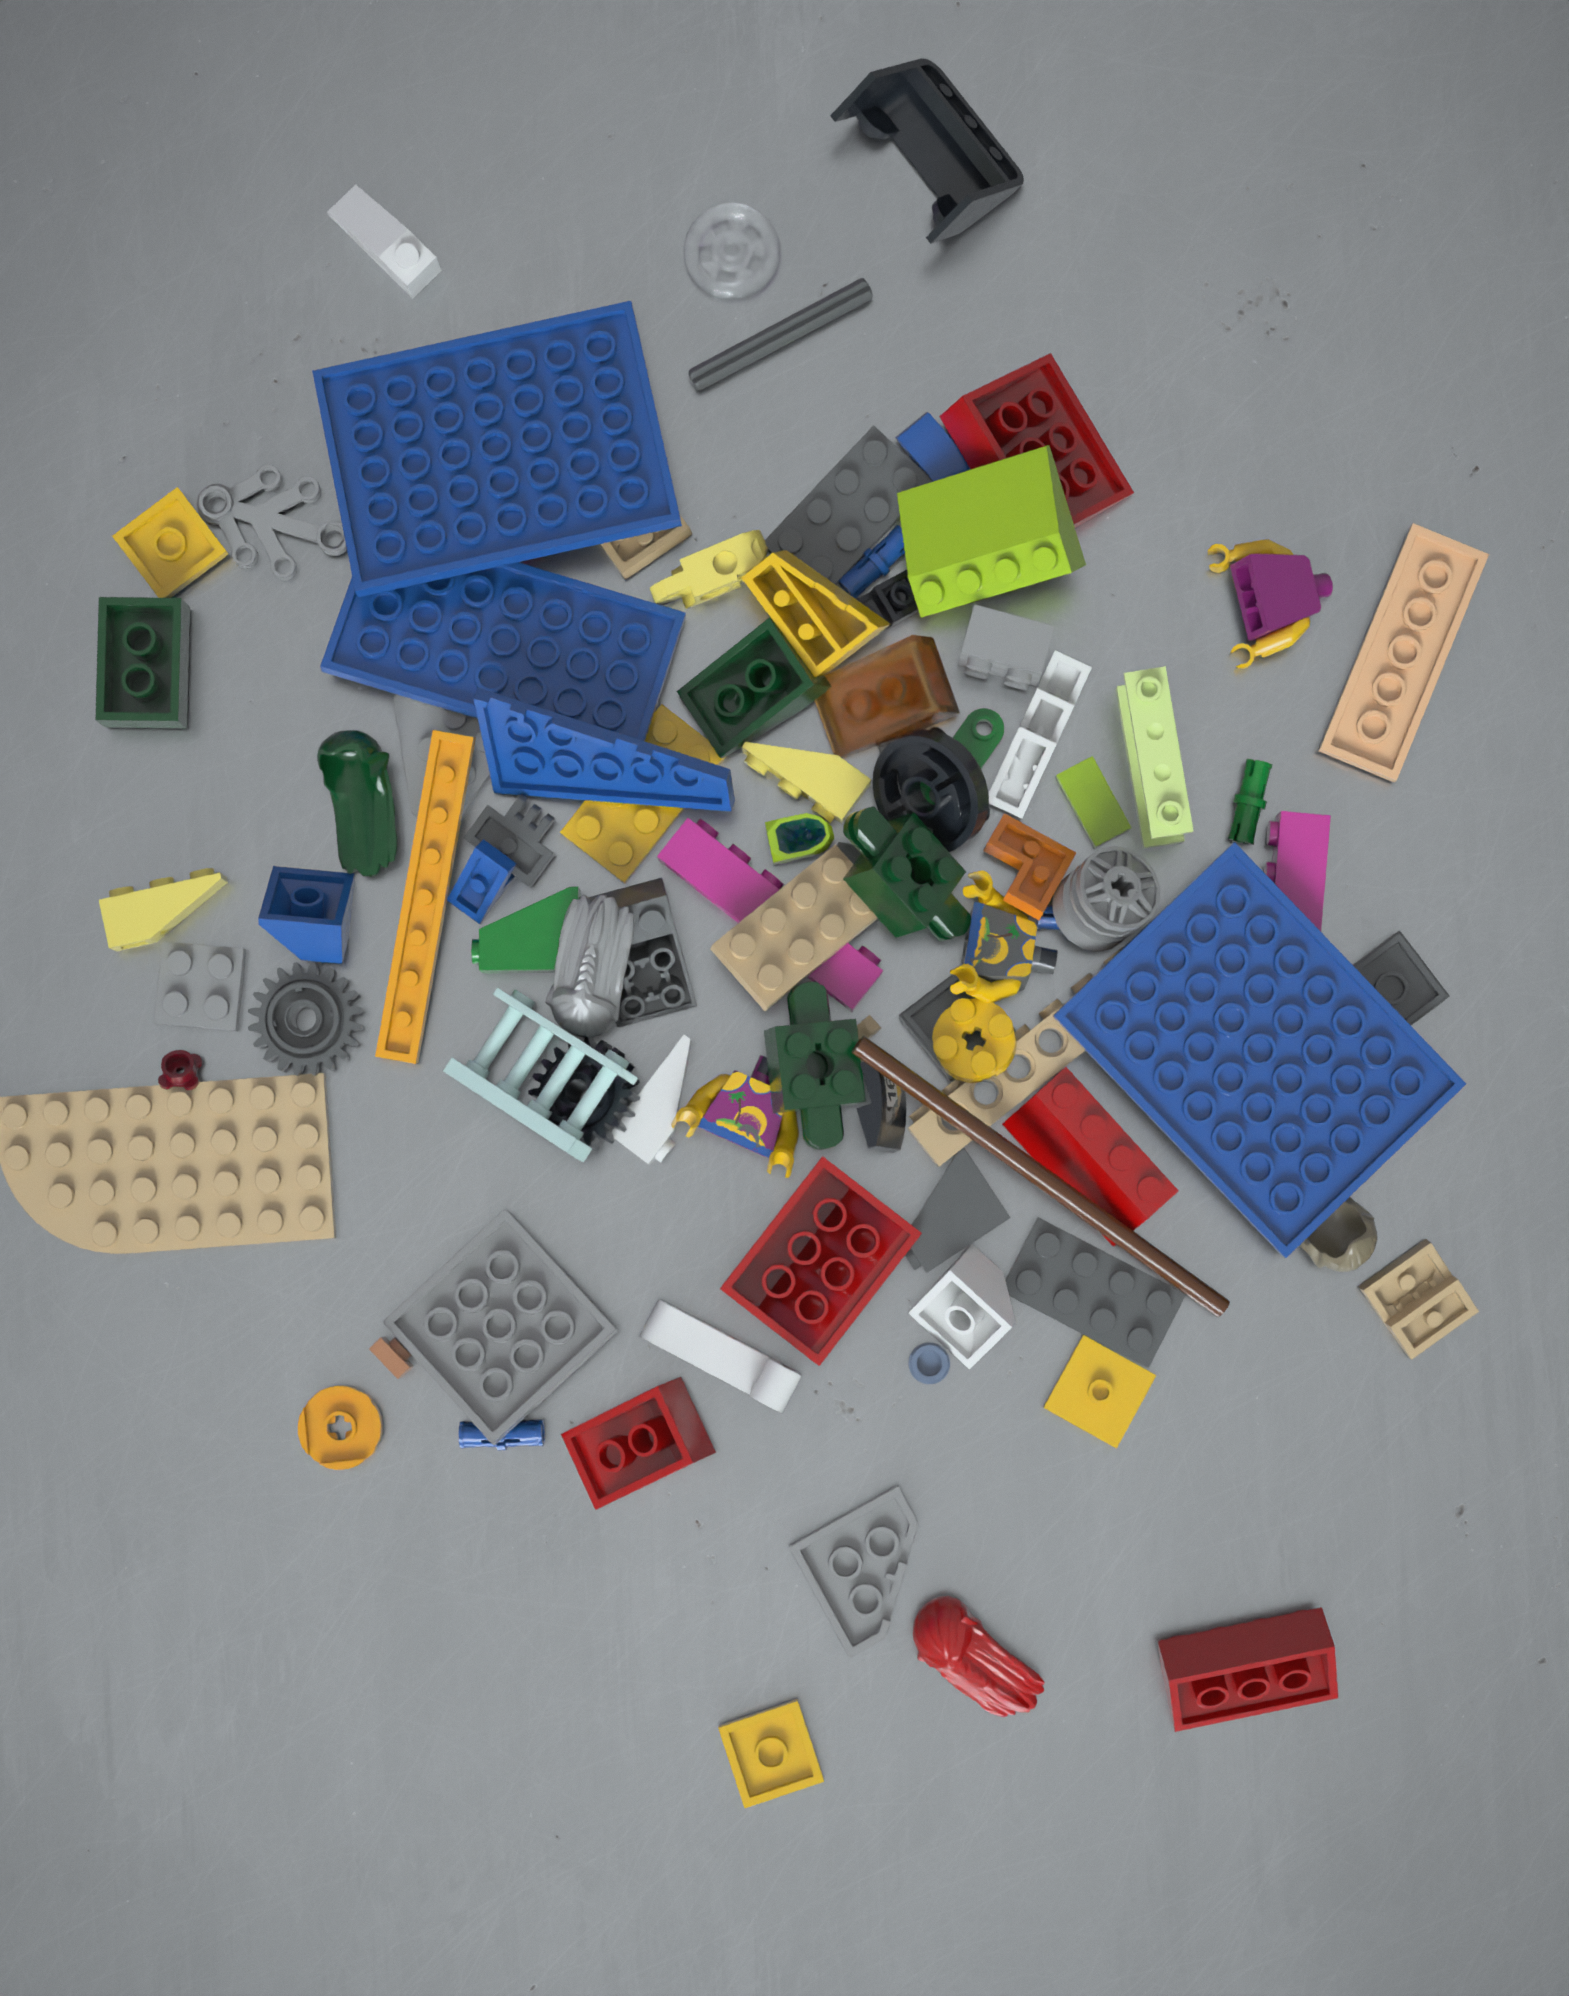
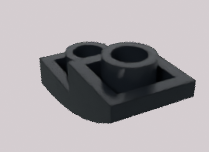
[856,570,919,638]

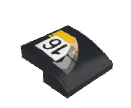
[856,1062,907,1153]

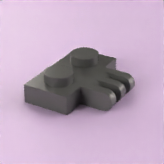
[464,794,555,887]

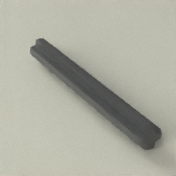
[688,278,873,390]

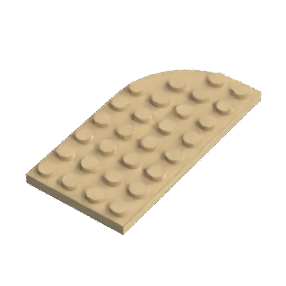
[0,1073,336,1254]

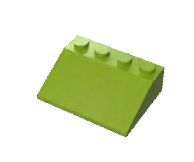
[897,445,1086,618]

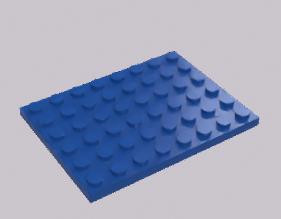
[312,301,682,597]
[1053,842,1466,1258]

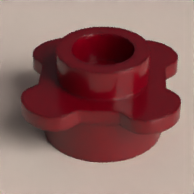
[158,1050,203,1090]

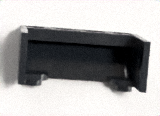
[830,58,1024,244]

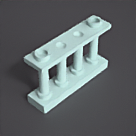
[443,988,638,1162]

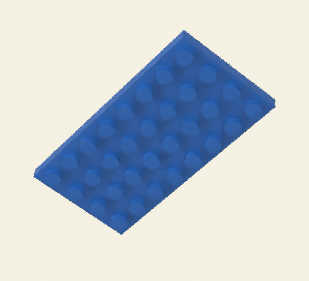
[320,562,686,741]

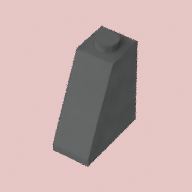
[905,1148,1011,1273]

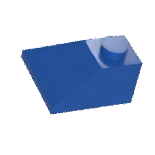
[258,866,355,964]

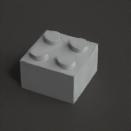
[958,604,1055,690]

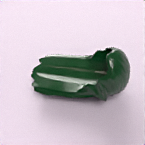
[317,730,398,877]

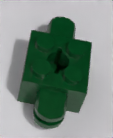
[843,806,971,942]
[764,982,866,1150]

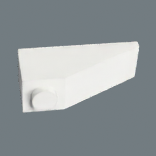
[327,184,442,299]
[612,1035,692,1165]

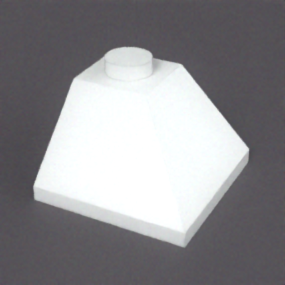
[908,1244,1016,1369]

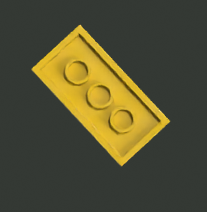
[560,704,725,884]

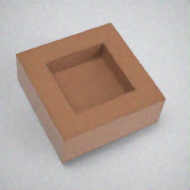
[369,1336,414,1379]

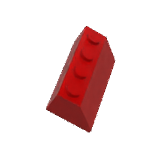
[1002,1067,1179,1247]
[1158,1607,1339,1732]

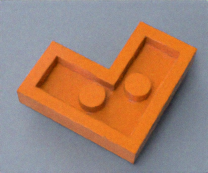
[983,813,1076,920]

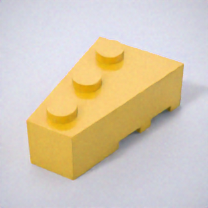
[741,550,890,677]

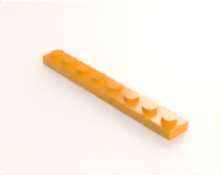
[375,730,476,1064]

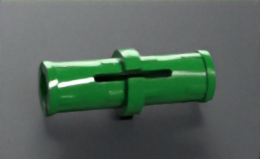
[1228,759,1273,845]

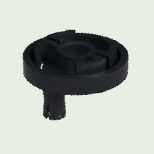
[872,727,990,852]

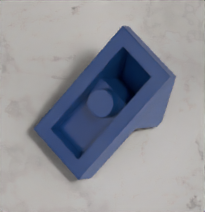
[447,839,517,924]

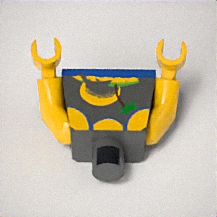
[950,870,1058,1003]

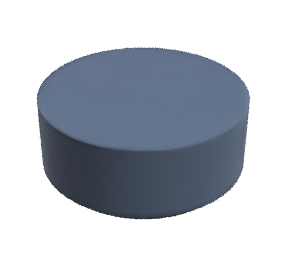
[908,1342,950,1384]

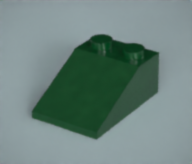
[676,617,832,758]

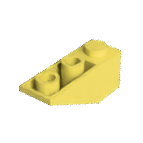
[742,742,871,824]
[99,868,228,951]

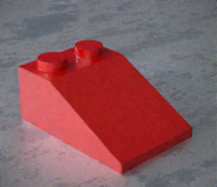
[561,1377,716,1510]

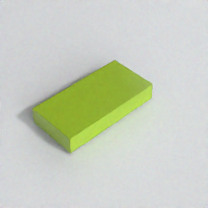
[1055,756,1132,849]

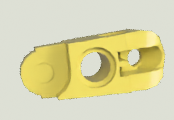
[650,530,768,609]

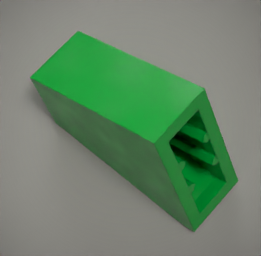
[471,886,581,974]

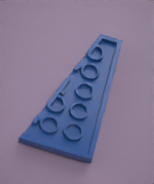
[473,688,735,812]

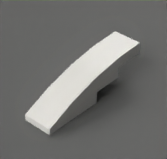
[988,650,1092,818]

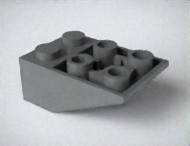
[588,877,697,1027]

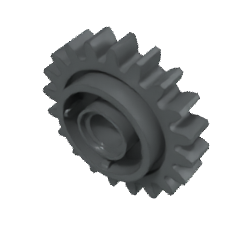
[248,962,364,1076]

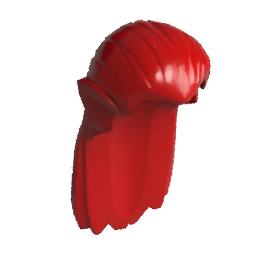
[913,1595,1045,1717]

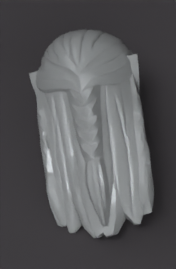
[545,895,634,1038]

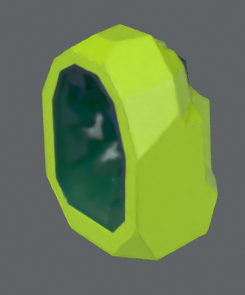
[765,813,835,865]

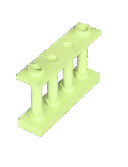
[1116,666,1194,849]

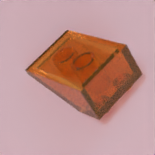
[815,635,960,758]

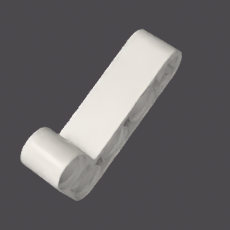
[639,1299,802,1413]

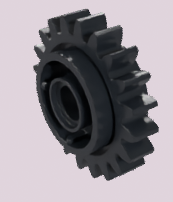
[528,1037,640,1151]

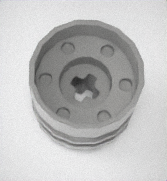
[1052,846,1160,952]

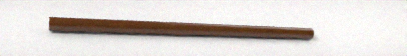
[852,1035,1230,1317]

